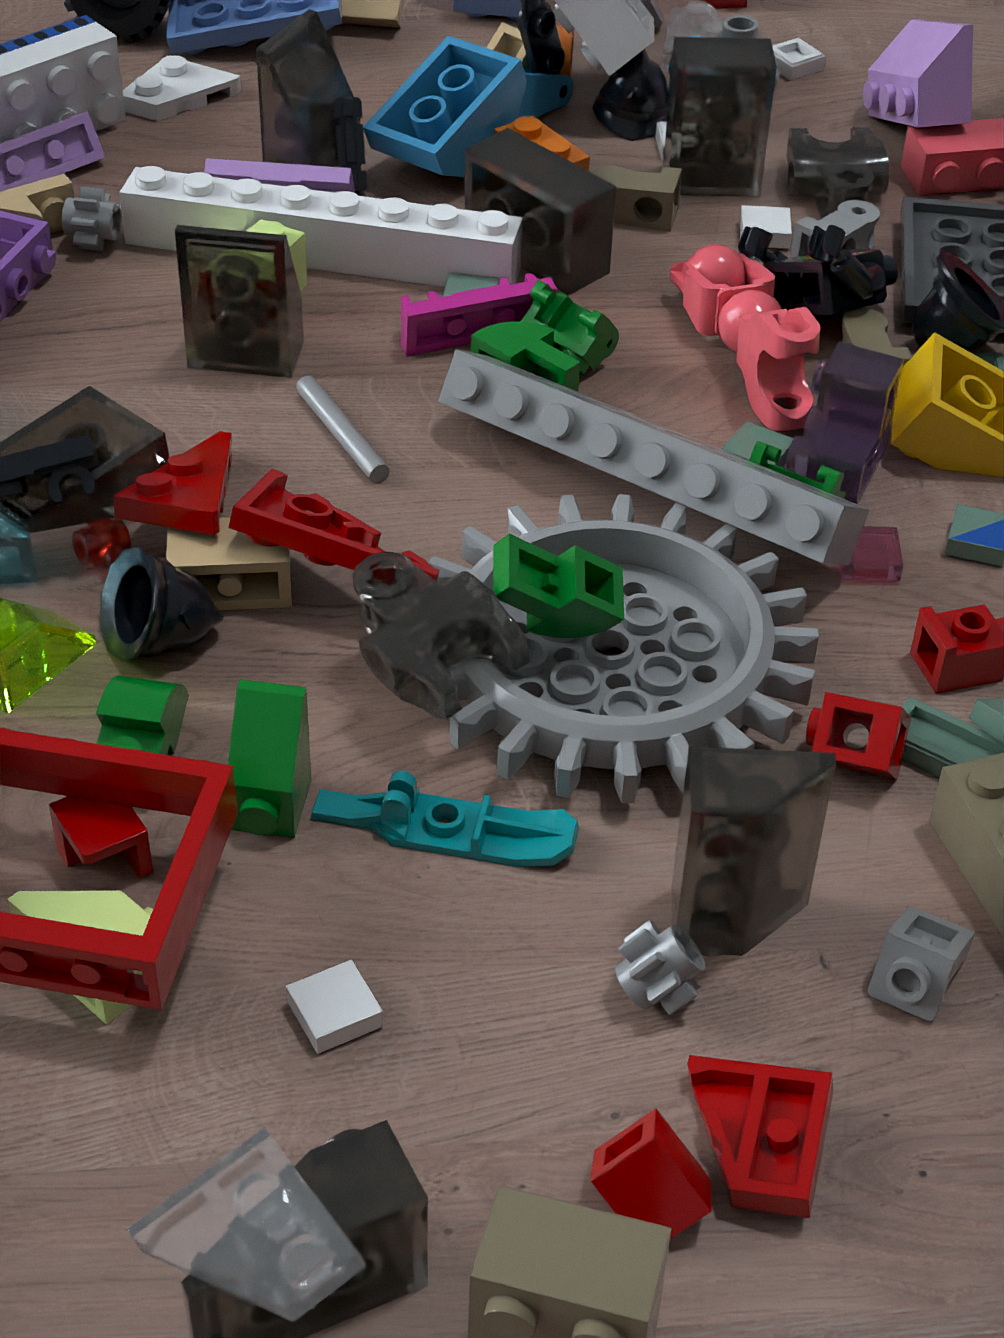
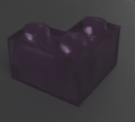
[786,341,904,504]

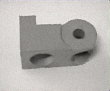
[790,200,880,258]

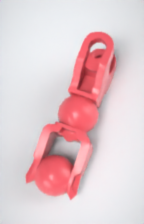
[670,244,821,431]

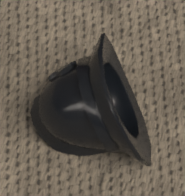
[592,49,675,141]
[912,250,1004,351]
[100,547,224,661]

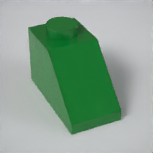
[227,679,312,838]

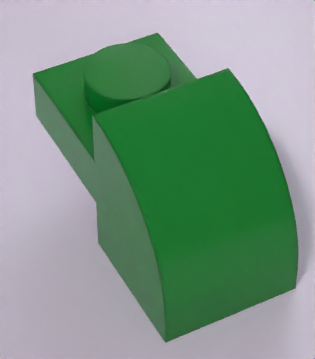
[471,322,580,392]
[493,533,624,638]
[96,675,189,755]

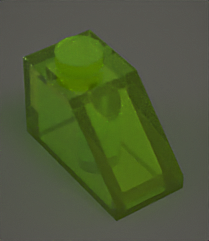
[0,598,96,713]

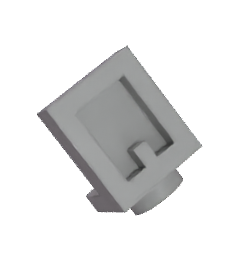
[868,905,975,1021]

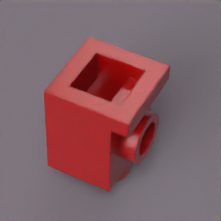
[910,604,1004,694]
[806,692,911,780]

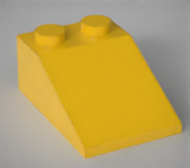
[891,332,1004,477]

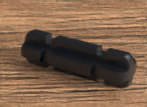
[333,96,367,193]

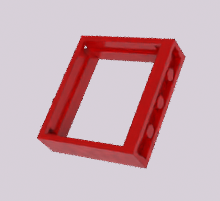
[0,728,237,1010]

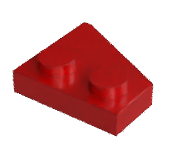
[687,1055,834,1218]

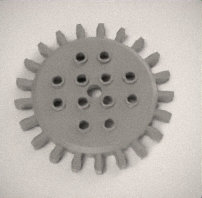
[405,494,819,803]

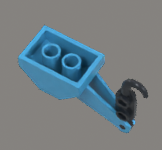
[363,0,573,179]

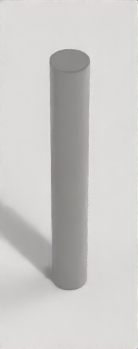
[296,376,390,483]

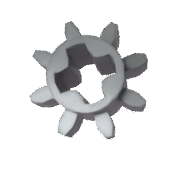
[62,186,122,251]
[615,920,706,1015]

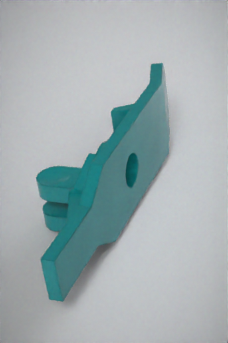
[311,771,579,867]

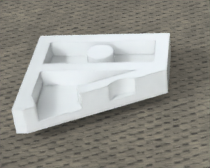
[123,55,241,121]

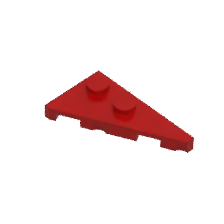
[113,431,232,535]
[228,468,440,597]

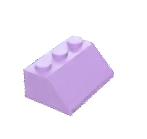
[863,19,973,127]

